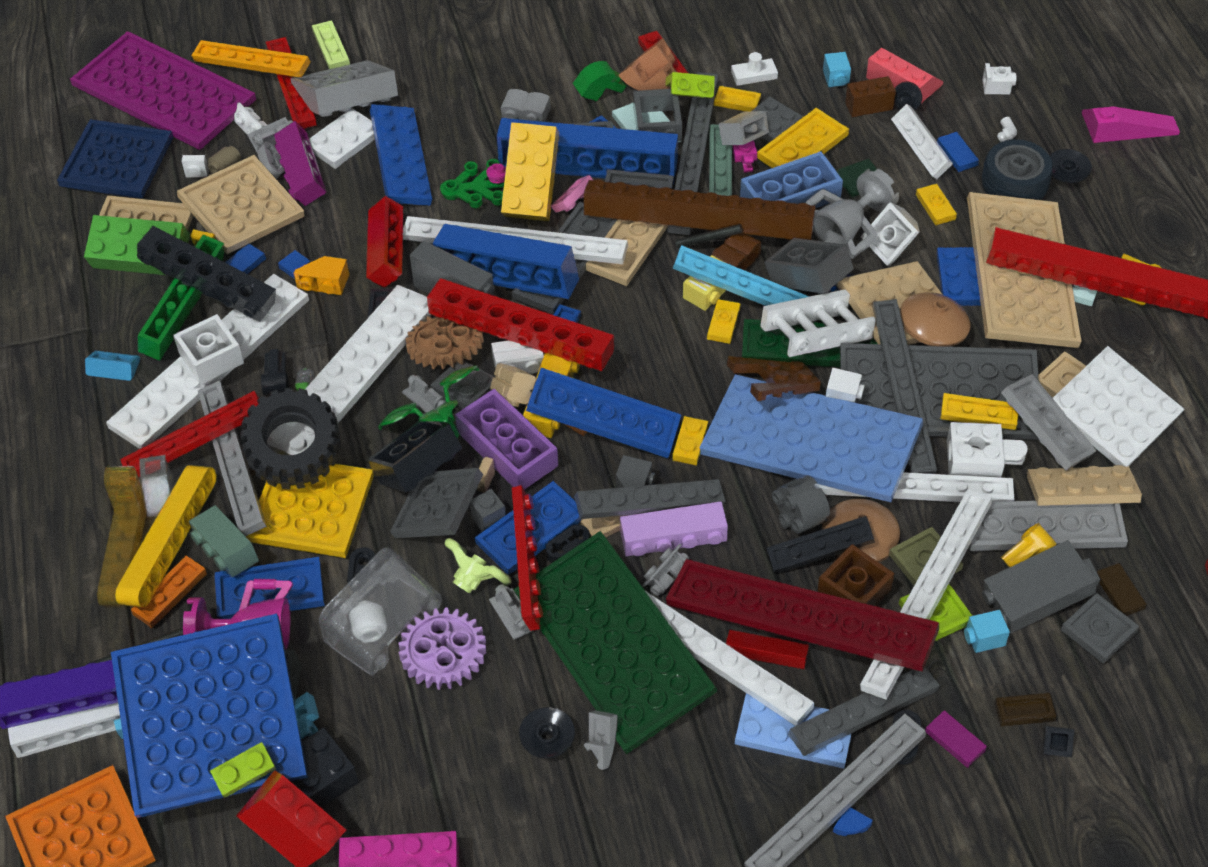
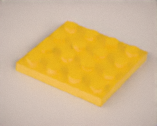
[246,464,374,558]

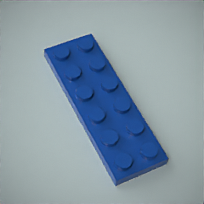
[370,104,432,206]
[526,368,681,458]

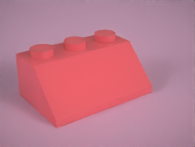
[866,48,943,103]

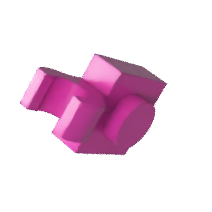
[732,140,757,172]

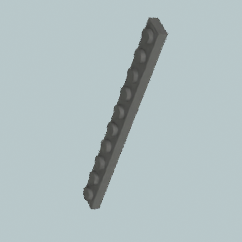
[668,72,718,235]

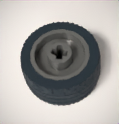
[982,139,1053,200]

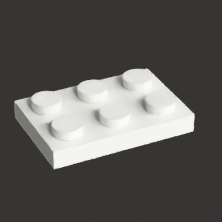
[309,108,375,169]

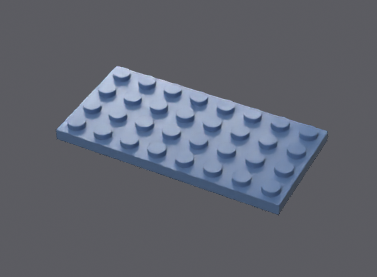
[699,375,923,502]

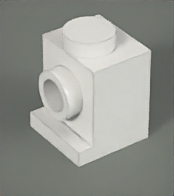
[982,63,1016,94]

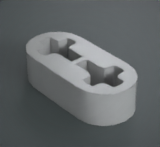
[257,142,284,179]

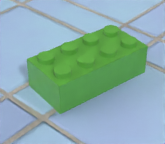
[84,215,190,275]

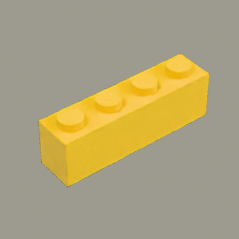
[523,353,580,438]

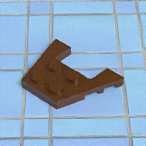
[727,356,821,401]

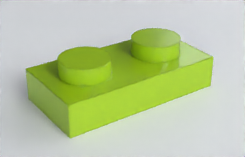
[210,742,276,798]

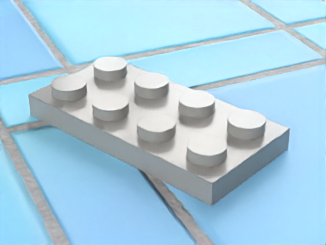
[1001,374,1096,470]

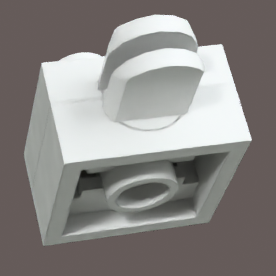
[947,422,1028,478]

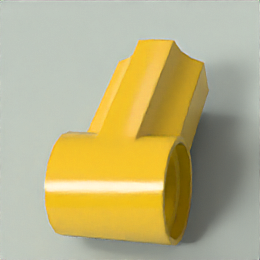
[1001,523,1057,568]

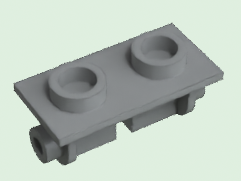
[247,117,293,152]
[402,375,446,413]
[642,544,689,596]
[489,584,531,640]

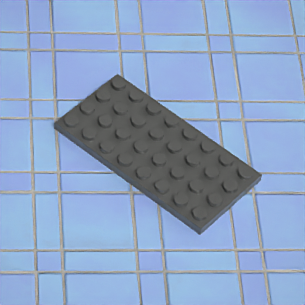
[840,343,1039,440]

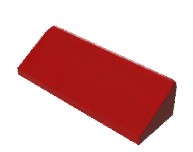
[726,630,809,669]

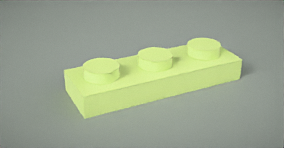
[312,20,350,69]

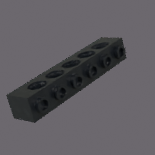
[137,226,276,322]

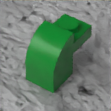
[573,61,626,101]

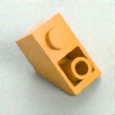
[294,256,349,295]

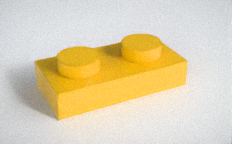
[673,416,708,466]

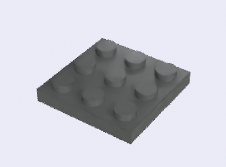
[390,468,483,538]

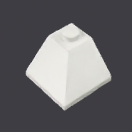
[861,202,920,267]

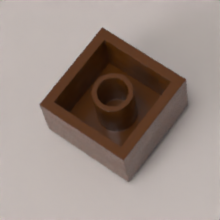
[817,544,895,606]

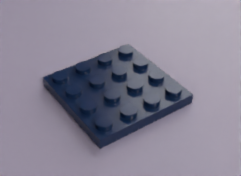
[57,119,173,199]

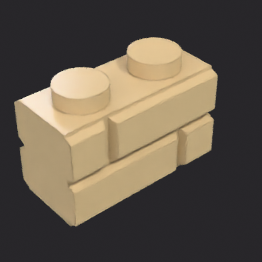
[490,363,536,407]

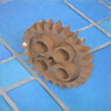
[405,316,484,369]

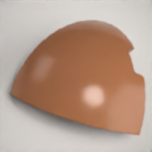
[619,38,676,91]

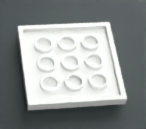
[1053,346,1184,467]

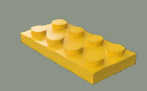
[757,108,849,168]

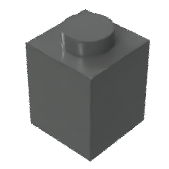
[470,489,506,532]

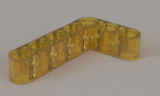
[97,466,147,606]

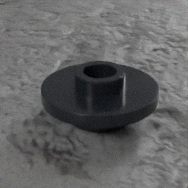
[894,81,922,110]

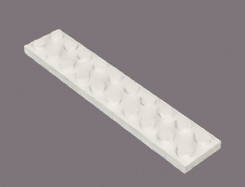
[106,274,309,449]
[267,285,431,455]

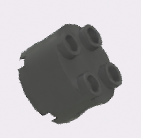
[772,475,830,534]

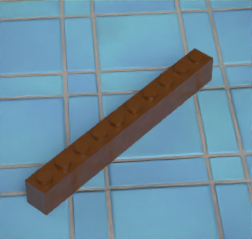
[584,179,816,240]

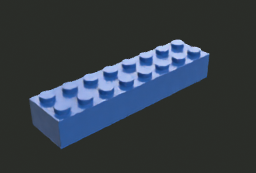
[497,118,678,185]

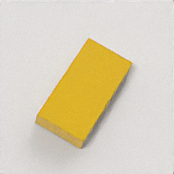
[714,86,761,111]

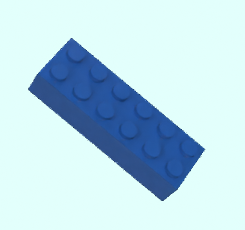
[433,224,579,299]

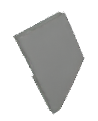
[584,710,617,770]

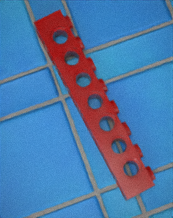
[427,278,614,371]

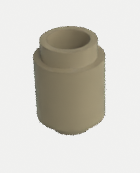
[208,146,241,174]

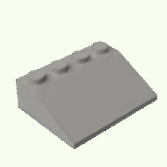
[290,60,398,117]

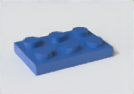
[936,247,981,306]

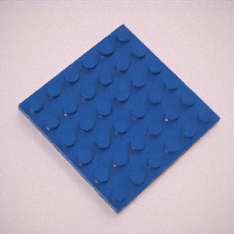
[111,613,308,818]

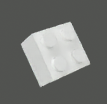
[174,314,244,385]

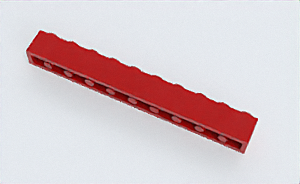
[986,227,1208,319]

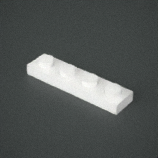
[891,104,953,179]

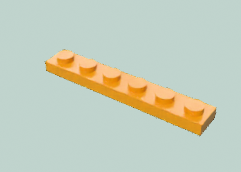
[191,40,311,78]

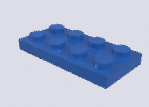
[475,481,583,575]
[215,557,325,619]

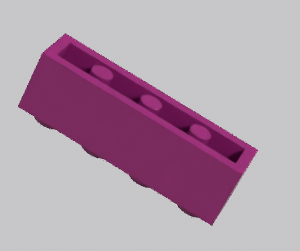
[274,121,327,206]

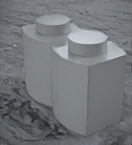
[501,89,551,122]

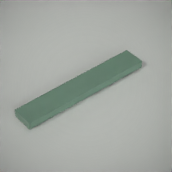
[709,124,732,196]

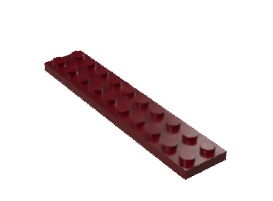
[666,559,939,672]

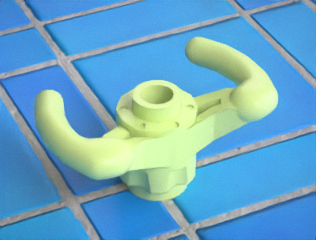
[445,538,512,593]

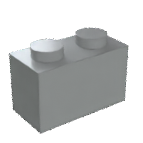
[719,111,769,145]

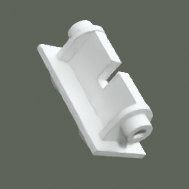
[234,102,267,134]

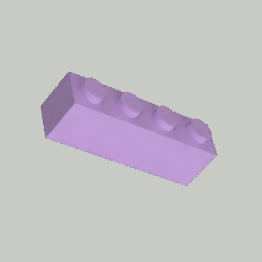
[620,502,728,556]

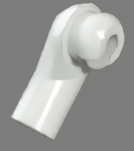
[997,117,1017,142]

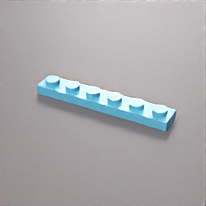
[672,245,809,306]

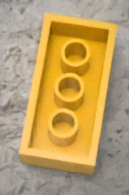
[501,122,559,221]

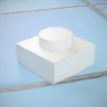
[182,155,209,177]

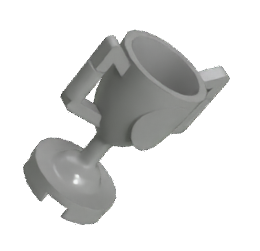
[806,169,899,259]

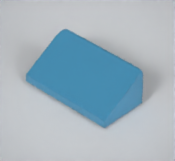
[85,350,140,381]

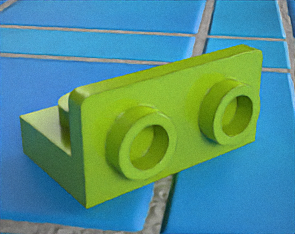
[666,72,715,98]

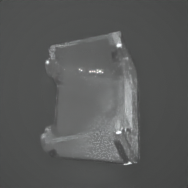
[319,547,442,676]

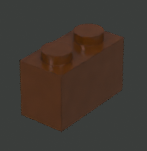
[845,76,896,117]

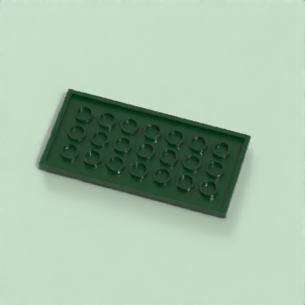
[513,531,718,754]

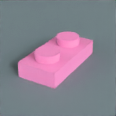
[551,175,593,213]

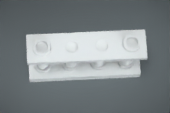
[760,290,876,357]

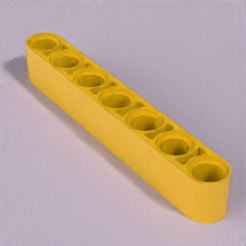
[115,465,216,607]

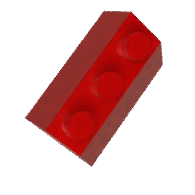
[236,770,346,867]

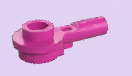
[486,164,506,183]

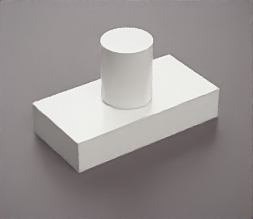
[731,52,778,86]

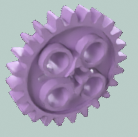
[399,608,487,690]

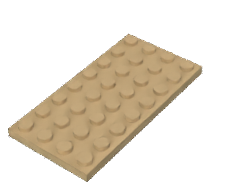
[967,192,1082,348]

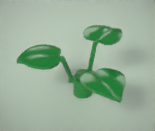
[378,365,479,437]

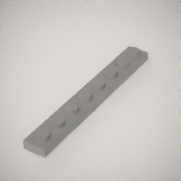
[197,380,267,536]
[744,714,926,867]

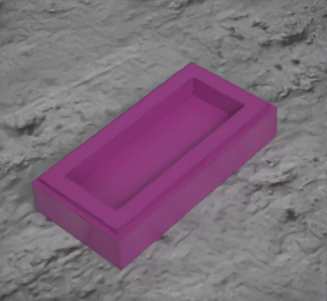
[925,710,987,768]

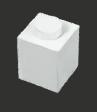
[826,368,865,403]

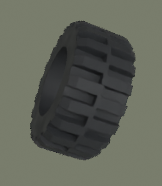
[240,388,341,489]

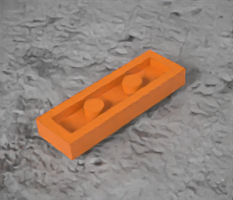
[131,556,207,628]

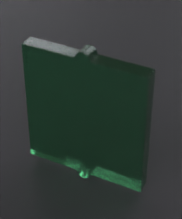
[836,159,877,197]

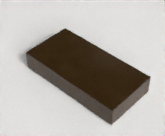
[1096,563,1147,616]
[994,693,1056,727]

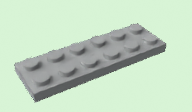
[969,501,1128,551]

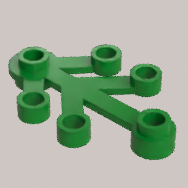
[440,159,504,208]

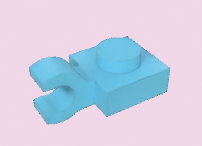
[295,692,319,740]

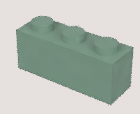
[189,505,259,578]

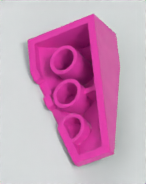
[1082,107,1180,143]

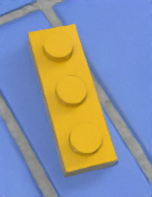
[940,393,1018,430]

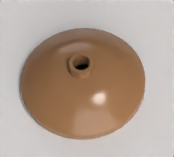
[900,292,970,347]
[822,499,900,563]

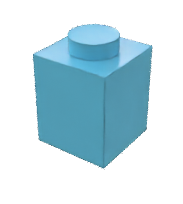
[823,52,851,87]
[964,610,1010,653]

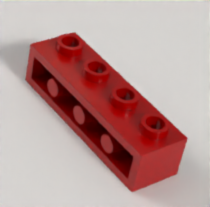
[366,196,403,288]

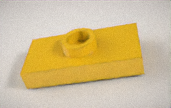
[916,184,957,225]
[707,299,740,344]

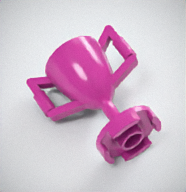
[183,579,293,650]

